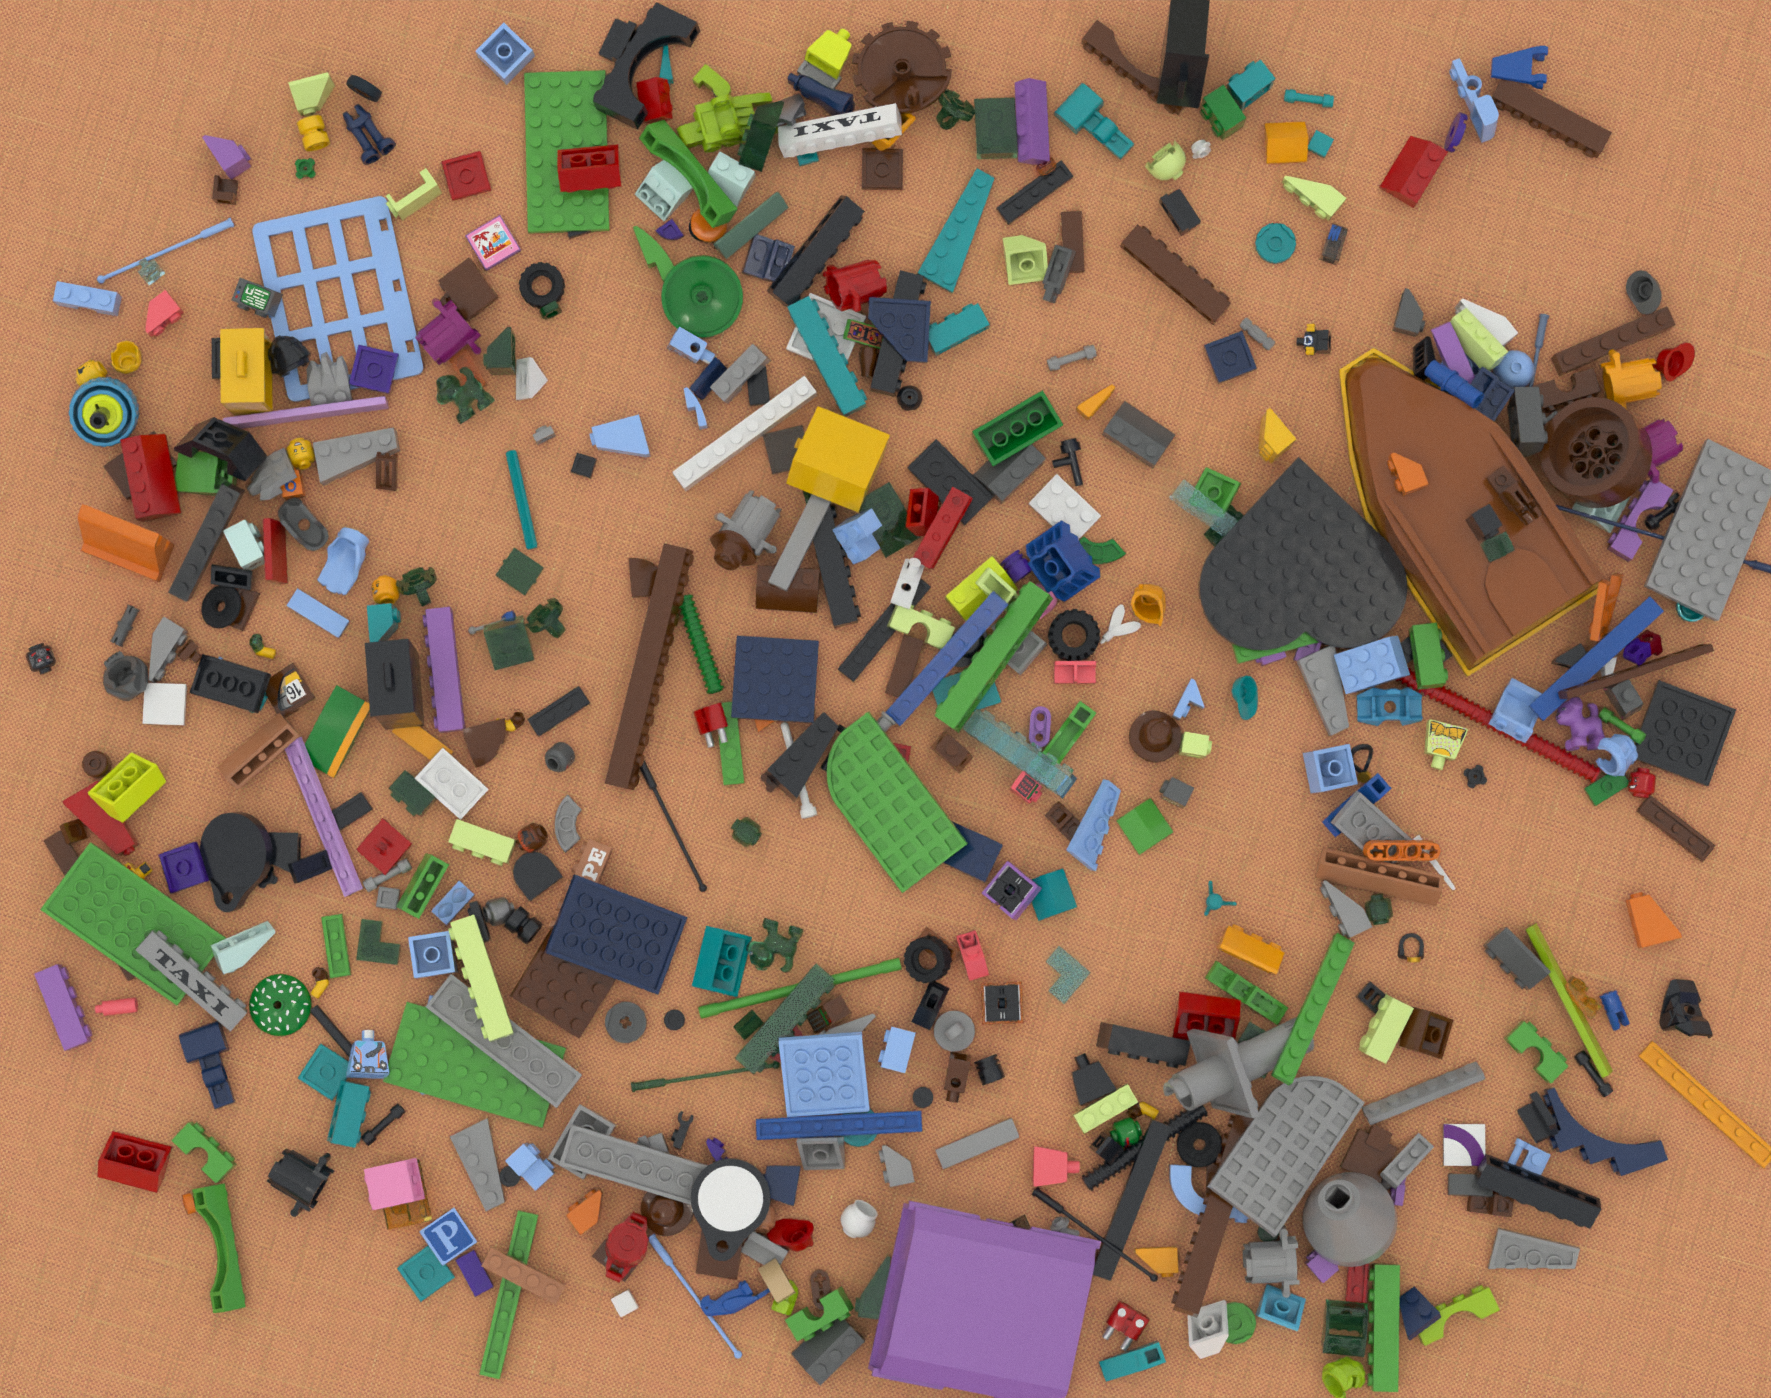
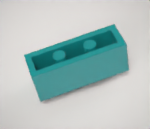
[928,303,990,357]
[327,1080,371,1148]

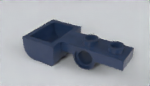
[179,1021,236,1109]

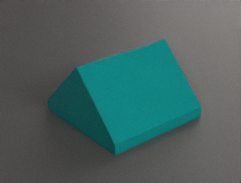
[1032,869,1077,921]

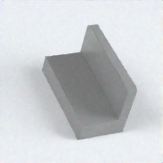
[741,1231,789,1265]

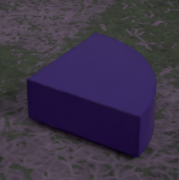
[655,219,684,240]

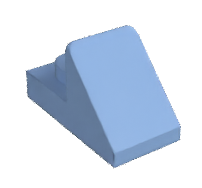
[1172,678,1205,720]

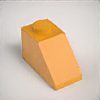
[1134,1246,1178,1277]

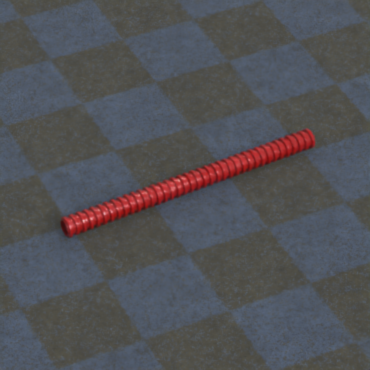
[1395,667,1601,783]

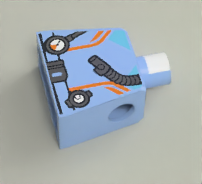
[667,327,715,364]
[346,1030,389,1079]

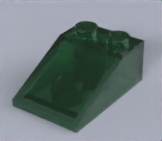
[974,97,1018,159]
[859,482,921,558]
[855,1254,891,1319]

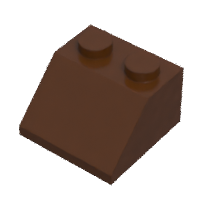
[1399,1006,1454,1059]

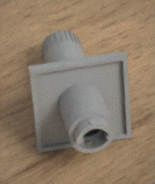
[1163,1017,1314,1118]

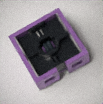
[982,861,1042,921]

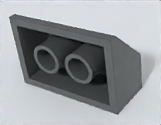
[1507,387,1548,458]
[1102,401,1175,469]
[973,444,1046,504]
[1483,927,1551,990]
[792,1318,865,1386]

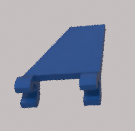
[1491,46,1548,89]

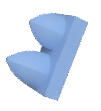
[431,881,475,925]

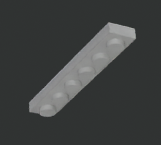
[1362,1061,1485,1125]

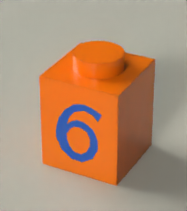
[281,468,306,500]

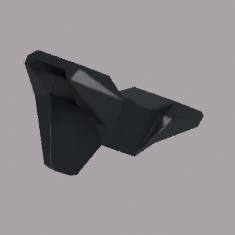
[1659,979,1713,1038]

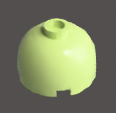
[1145,141,1186,180]

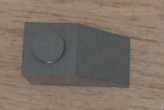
[1392,288,1425,337]

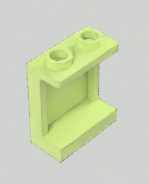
[386,168,442,221]

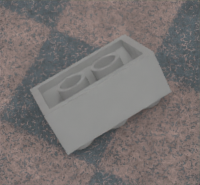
[548,1104,617,1180]

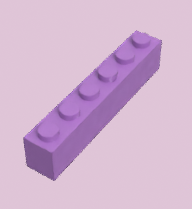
[423,607,465,733]

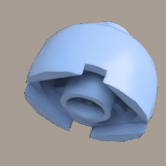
[1493,350,1534,389]

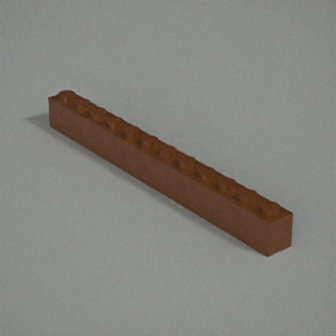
[605,543,694,790]

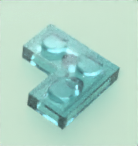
[1046,946,1091,1004]

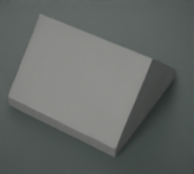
[797,1136,845,1170]

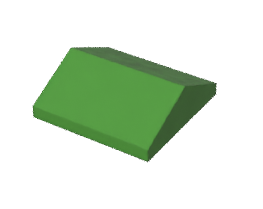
[1187,467,1241,519]
[1117,798,1173,855]

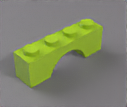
[1418,1285,1500,1346]

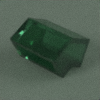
[733,1010,764,1040]

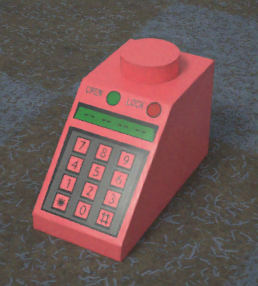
[1010,771,1042,804]

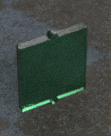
[495,548,544,595]

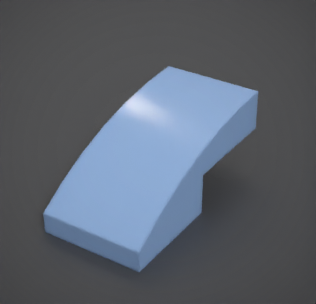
[684,387,708,430]

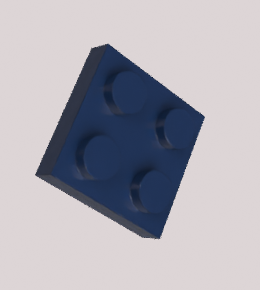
[1204,331,1257,384]

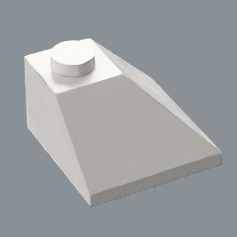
[1187,1300,1229,1359]

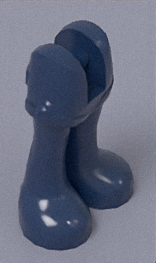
[343,104,396,165]

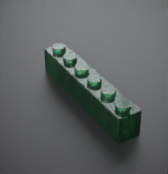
[735,963,835,1074]

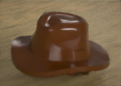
[710,530,757,571]
[1129,710,1182,763]
[641,1192,694,1236]

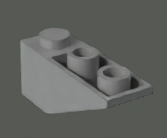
[149,617,188,683]
[1320,880,1372,938]

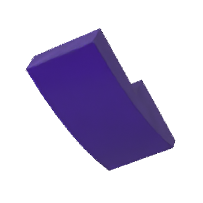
[706,1137,728,1161]

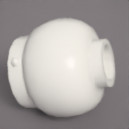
[840,1200,878,1238]

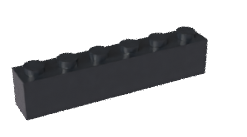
[767,195,865,307]
[871,270,927,397]
[168,481,245,602]
[813,506,861,628]
[1475,1154,1601,1229]

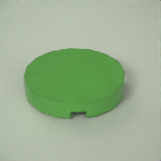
[1226,1302,1256,1344]

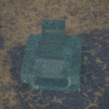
[137,258,165,285]

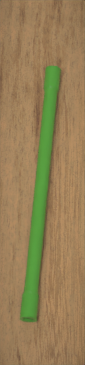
[698,958,902,1019]

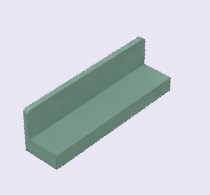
[713,192,789,259]

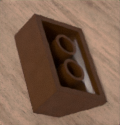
[756,565,820,613]

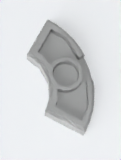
[555,795,582,853]

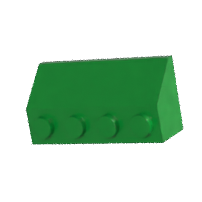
[972,390,1063,467]

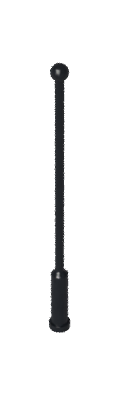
[640,757,707,892]
[1032,1187,1158,1282]

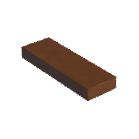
[1061,211,1085,273]
[885,634,924,697]

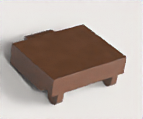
[438,258,499,321]

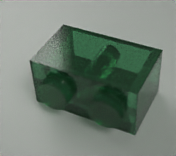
[389,770,437,817]

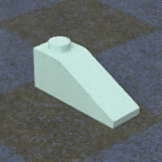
[211,921,275,974]

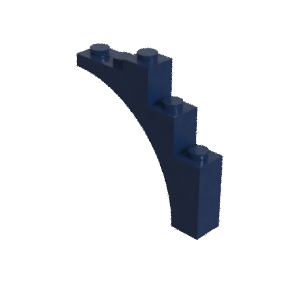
[1542,1087,1668,1176]

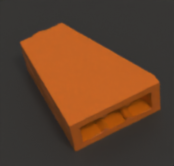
[1625,892,1682,948]

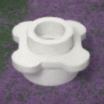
[1191,140,1211,159]

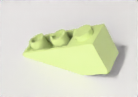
[1282,176,1346,221]

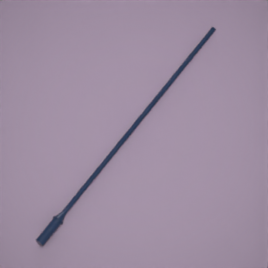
[1555,504,1771,574]

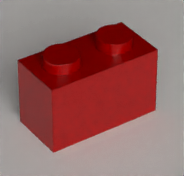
[636,77,673,124]
[906,488,939,536]

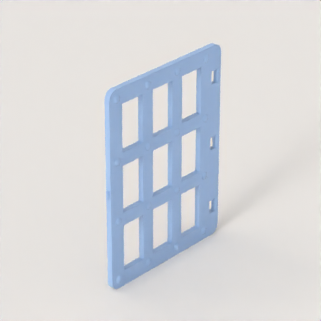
[252,196,424,402]

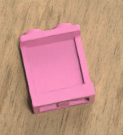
[364,1158,425,1210]

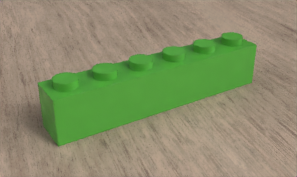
[1367,1263,1400,1392]

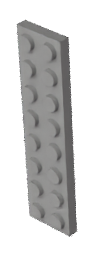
[425,974,582,1108]
[559,1124,708,1205]

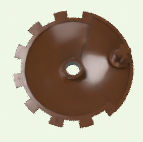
[852,21,952,114]

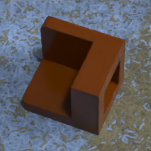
[212,175,238,205]

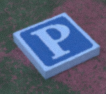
[419,1208,477,1266]

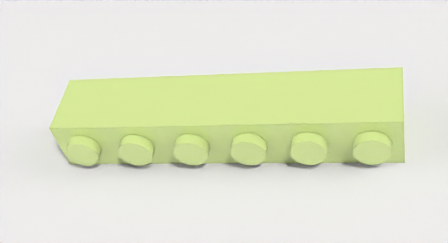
[448,915,514,1042]

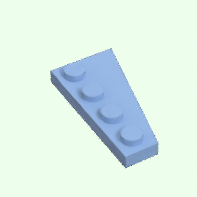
[1066,779,1121,871]

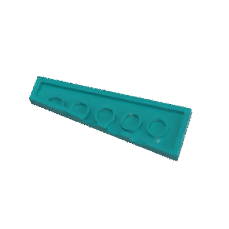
[917,168,994,293]

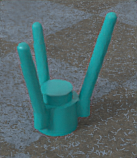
[1204,880,1237,916]

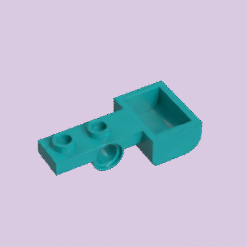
[1054,83,1134,160]

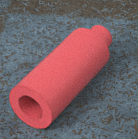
[95,997,138,1016]

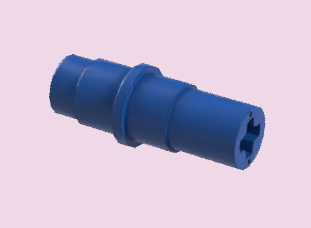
[1424,360,1484,409]

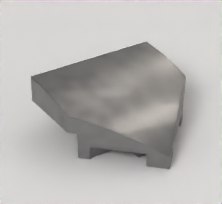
[762,93,806,128]

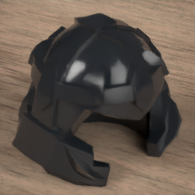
[268,335,311,378]

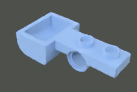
[1449,58,1499,143]

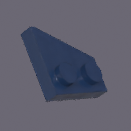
[1399,1286,1441,1341]

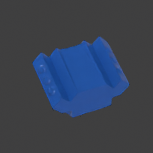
[1026,520,1100,602]

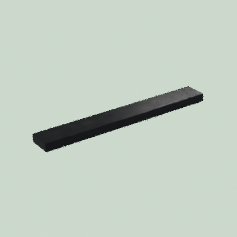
[1093,1118,1172,1281]

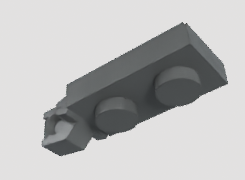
[1043,245,1076,303]

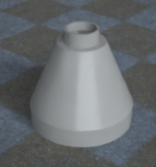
[1302,1172,1398,1267]

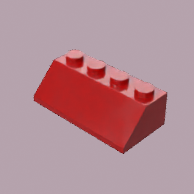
[120,434,182,522]

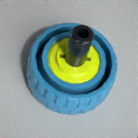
[69,377,139,447]

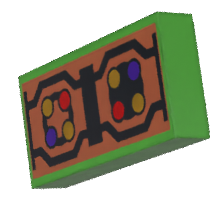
[843,319,883,349]

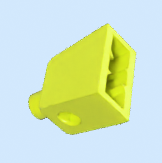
[804,29,852,80]

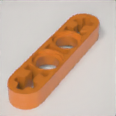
[1363,840,1440,861]

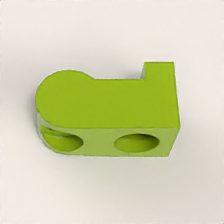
[692,64,731,98]

